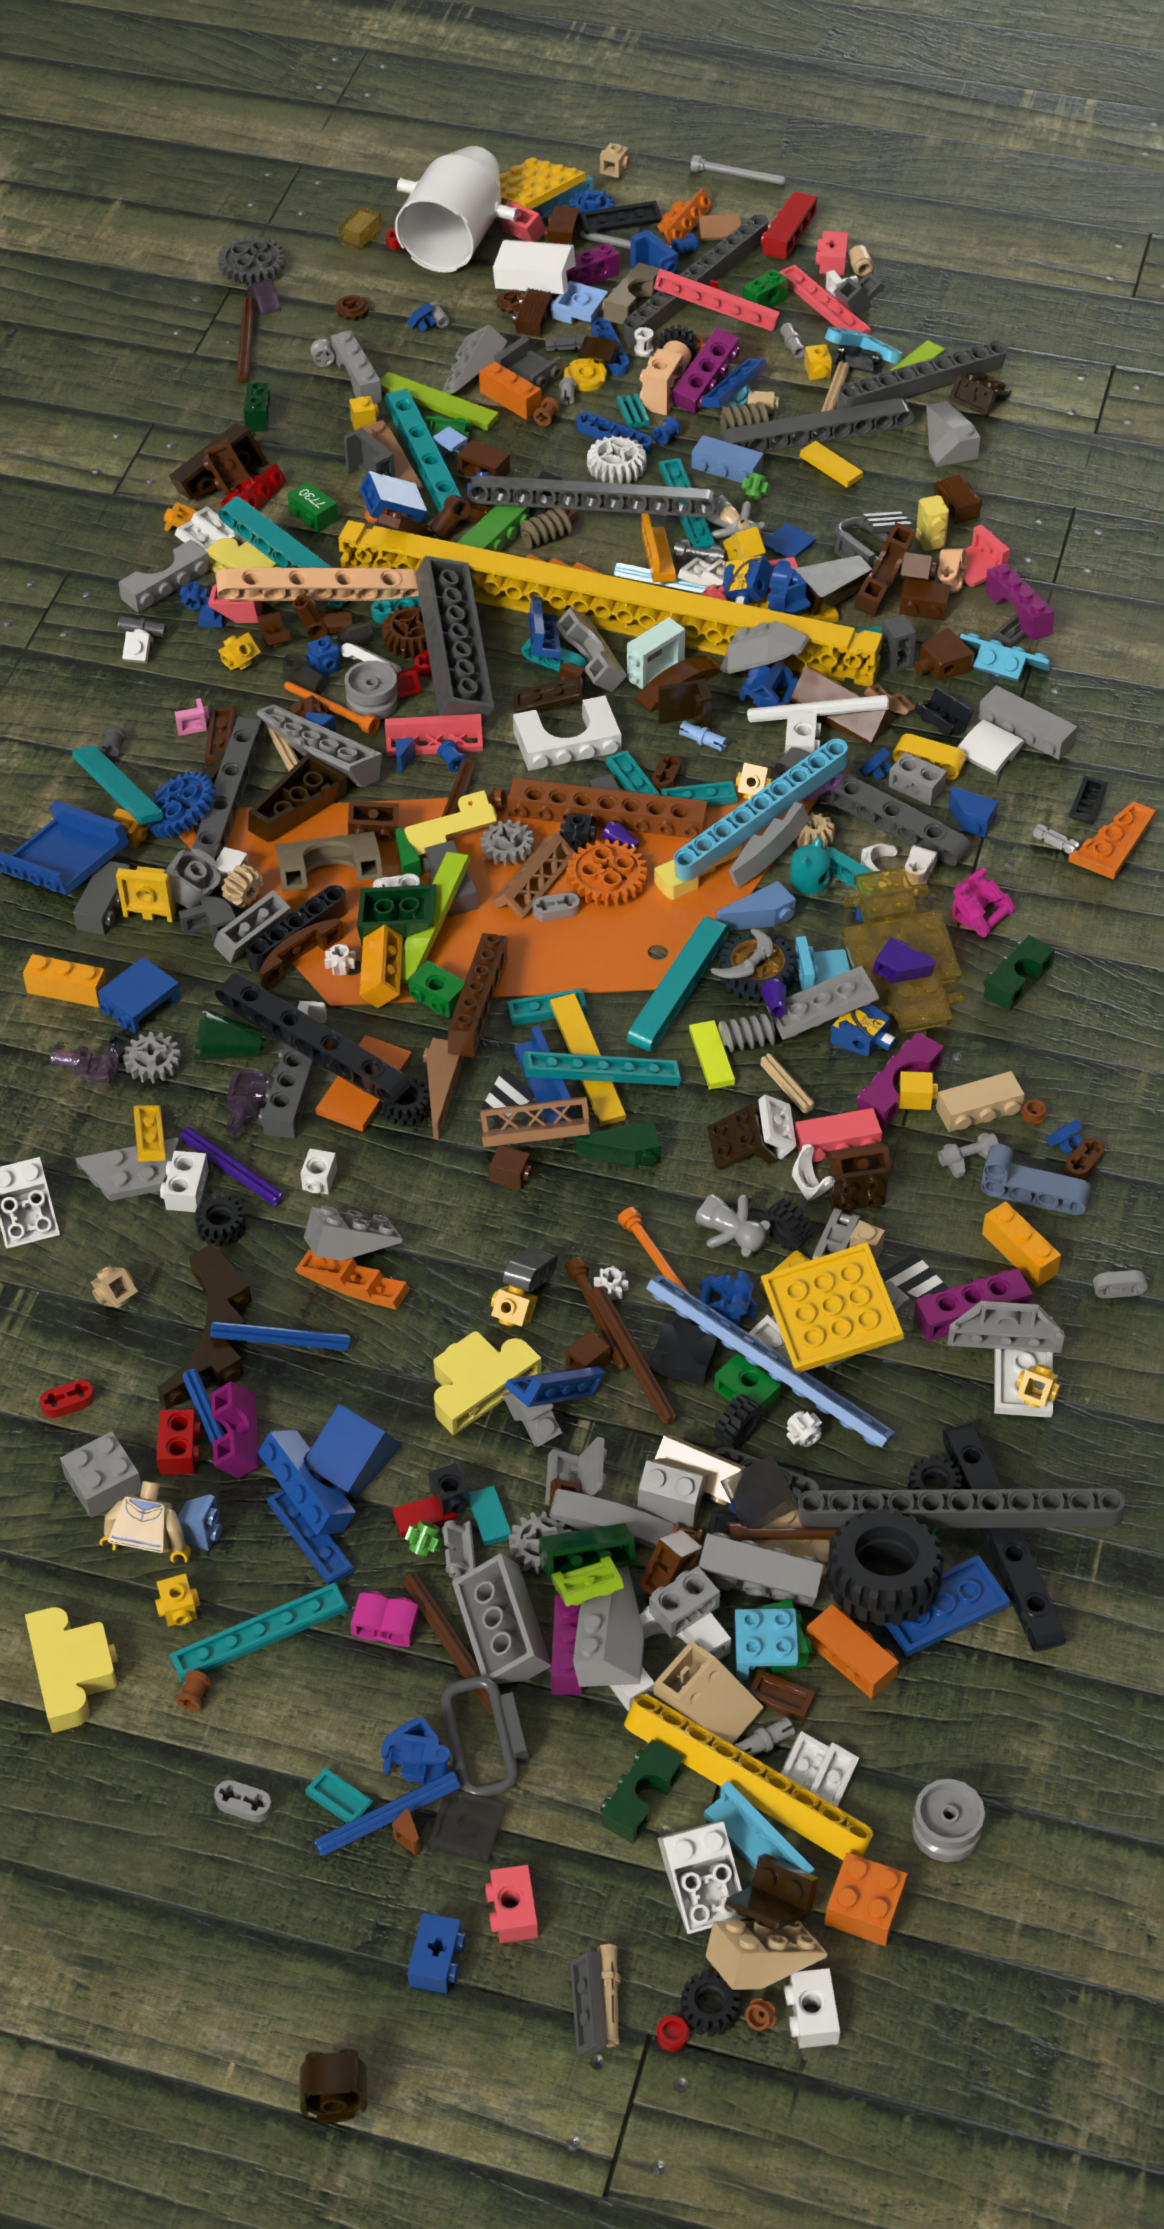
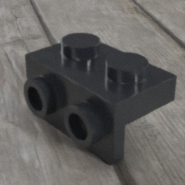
[913,688,973,735]

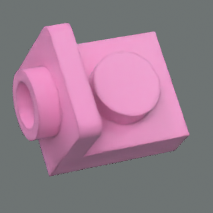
[174,698,210,736]

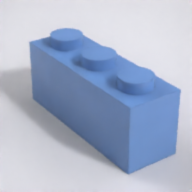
[691,435,764,483]

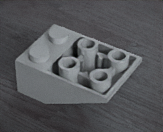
[304,1206,402,1261]

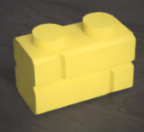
[916,495,949,551]

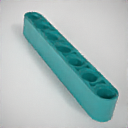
[218,496,347,609]
[627,916,730,1053]

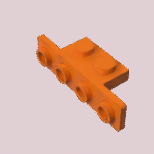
[657,189,712,245]

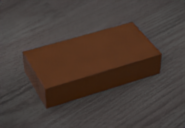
[749,1669,816,1723]

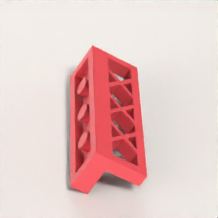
[385,714,483,757]

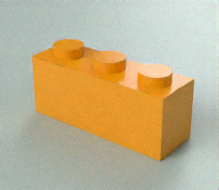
[359,924,403,1008]
[23,954,107,1008]
[982,1201,1061,1287]

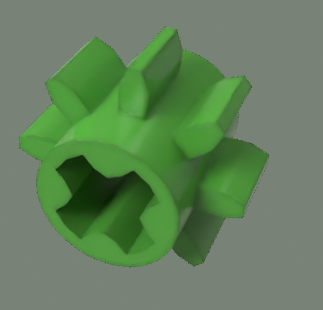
[741,473,770,500]
[405,1520,444,1557]

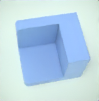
[433,427,468,456]

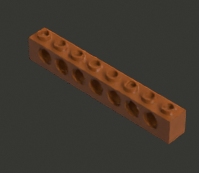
[508,778,708,839]

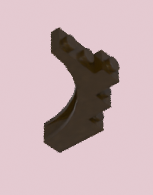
[157,1243,252,1410]

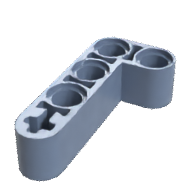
[981,1144,1091,1215]

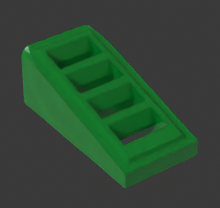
[395,828,422,878]

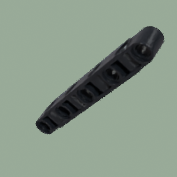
[215,973,411,1106]
[942,1423,1065,1653]

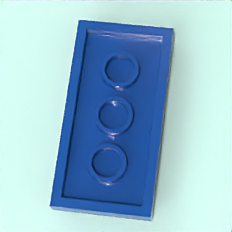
[885,1555,1011,1657]

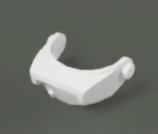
[860,844,898,886]
[792,1144,833,1201]

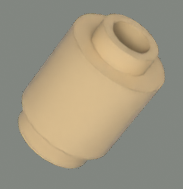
[847,245,873,276]
[747,391,779,414]

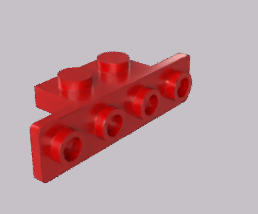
[220,463,286,510]

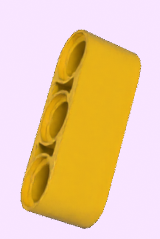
[892,734,967,780]

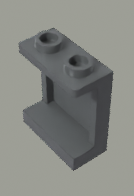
[494,336,562,389]
[344,427,395,478]

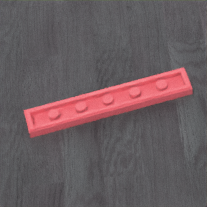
[779,265,871,335]
[654,268,780,332]

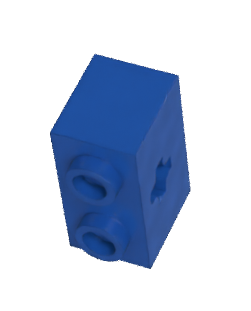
[407,1913,466,1994]

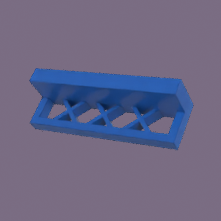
[528,596,561,659]
[514,1026,573,1122]
[504,1366,606,1408]

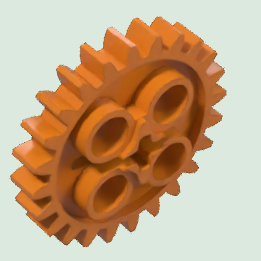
[566,839,647,907]

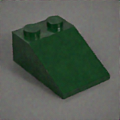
[357,884,437,947]

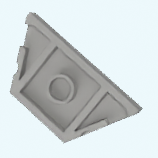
[76,1137,180,1201]

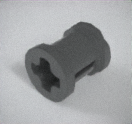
[99,726,126,758]

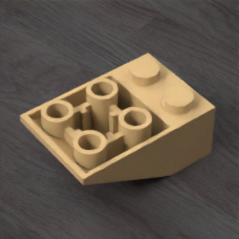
[653,1641,764,1745]
[705,1918,827,1989]

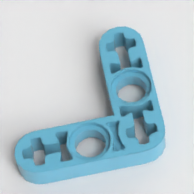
[825,327,903,364]

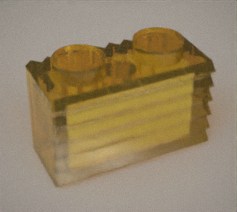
[337,206,382,250]

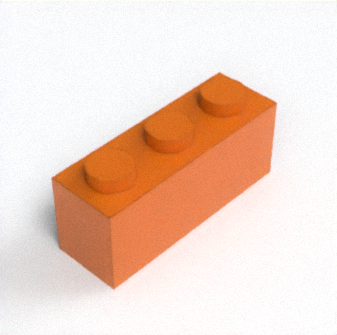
[479,361,542,420]
[806,1604,899,1699]

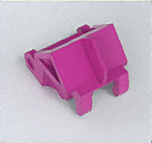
[952,868,1015,937]

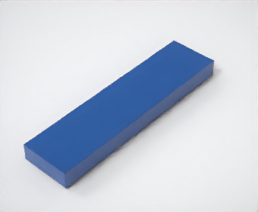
[701,358,767,408]
[266,1489,354,1585]

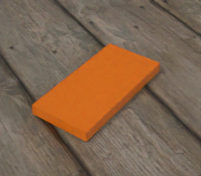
[316,1035,412,1132]

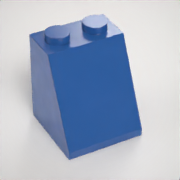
[304,1404,402,1497]

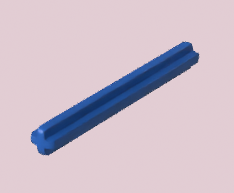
[210,1321,350,1350]
[315,1771,461,1856]

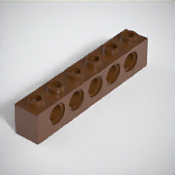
[448,933,507,1057]

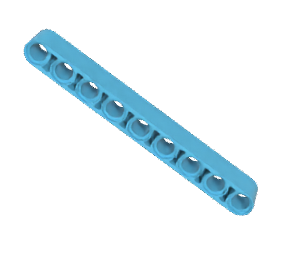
[674,739,848,881]

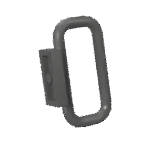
[834,517,912,573]
[441,1676,530,1799]

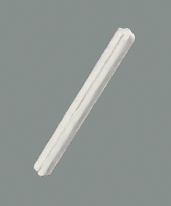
[747,695,889,722]

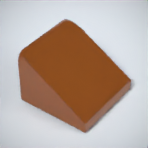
[392,1808,421,1856]

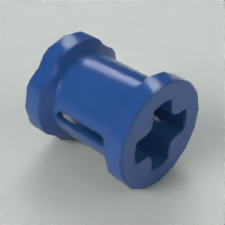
[671,233,699,258]
[652,417,681,445]
[437,740,467,772]

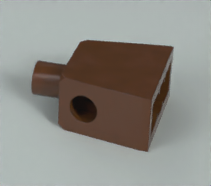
[914,628,975,681]

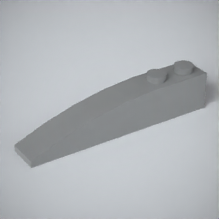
[257,704,382,787]
[573,1566,645,1687]

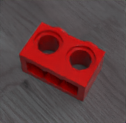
[156,1409,202,1475]

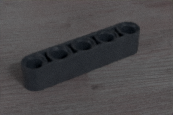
[246,885,347,972]

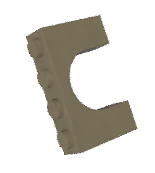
[275,831,383,891]

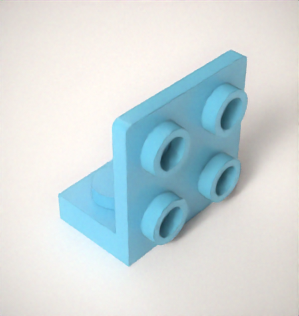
[795,936,850,991]
[735,1609,798,1681]

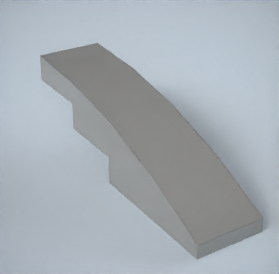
[729,802,809,888]
[549,1489,674,1550]

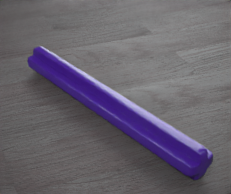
[180,1127,284,1206]

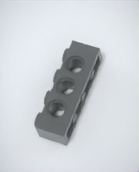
[259,1044,318,1139]

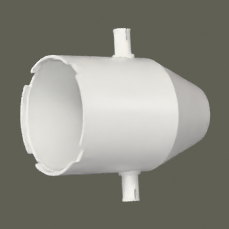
[395,146,518,272]

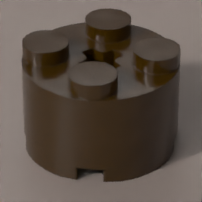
[300,2049,367,2123]

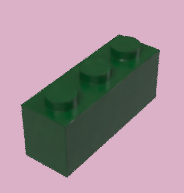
[538,1523,636,1579]

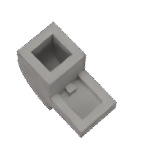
[502,1391,562,1447]

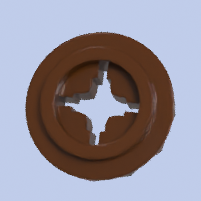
[497,289,525,314]
[335,295,369,320]

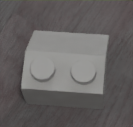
[637,1460,708,1530]

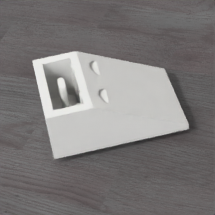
[0,1157,60,1249]
[657,1821,747,1934]

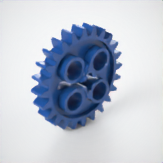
[146,770,217,839]

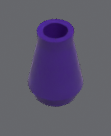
[602,821,640,849]
[761,979,787,1017]

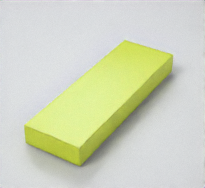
[689,1020,735,1090]

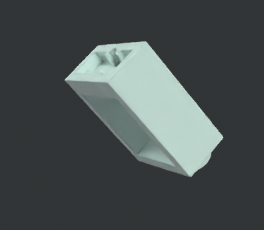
[627,617,685,689]

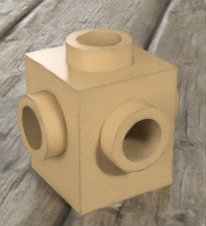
[600,143,631,178]
[91,1266,138,1308]

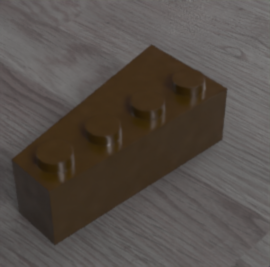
[169,422,269,500]
[248,753,348,842]

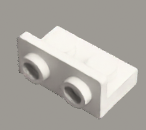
[758,1094,796,1160]

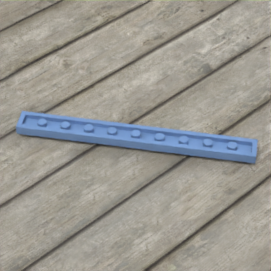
[646,1274,895,1448]

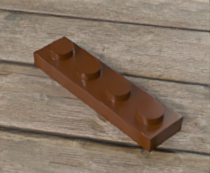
[378,512,434,538]

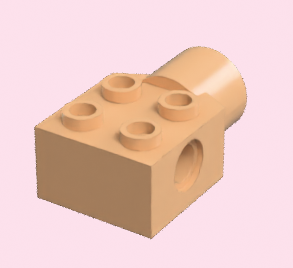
[640,341,691,415]

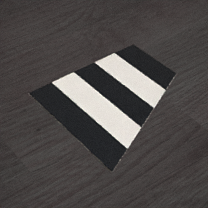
[481,1068,534,1124]
[880,1253,948,1298]

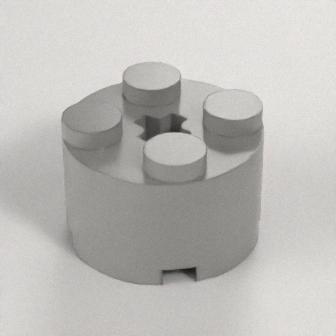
[164,848,221,909]

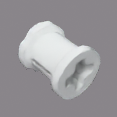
[634,327,654,357]

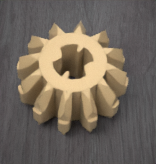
[794,812,835,849]
[221,864,264,908]

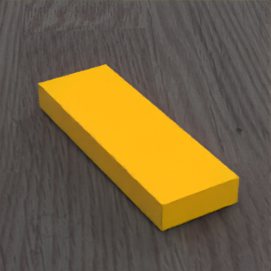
[800,441,863,488]
[133,1105,165,1162]

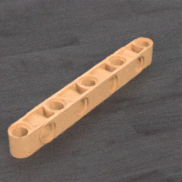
[215,568,419,601]

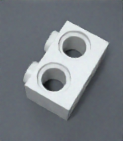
[160,1151,209,1212]

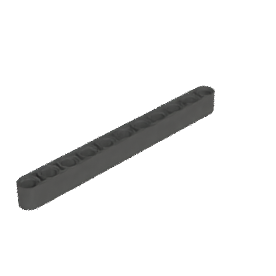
[623,214,768,345]
[468,475,716,517]
[798,1489,1125,1528]

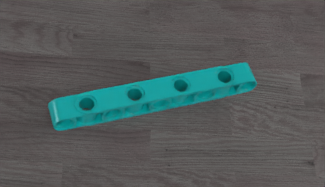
[385,389,462,513]

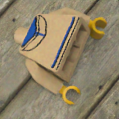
[99,1481,191,1563]

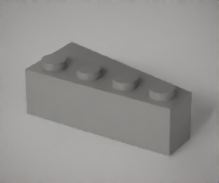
[698,1533,824,1607]

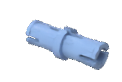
[679,721,728,752]

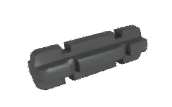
[545,336,585,352]

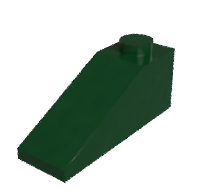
[575,1121,661,1167]

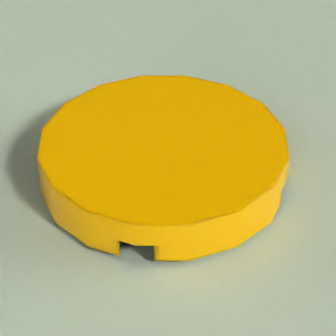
[564,358,607,391]

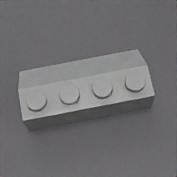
[452,1553,552,1684]

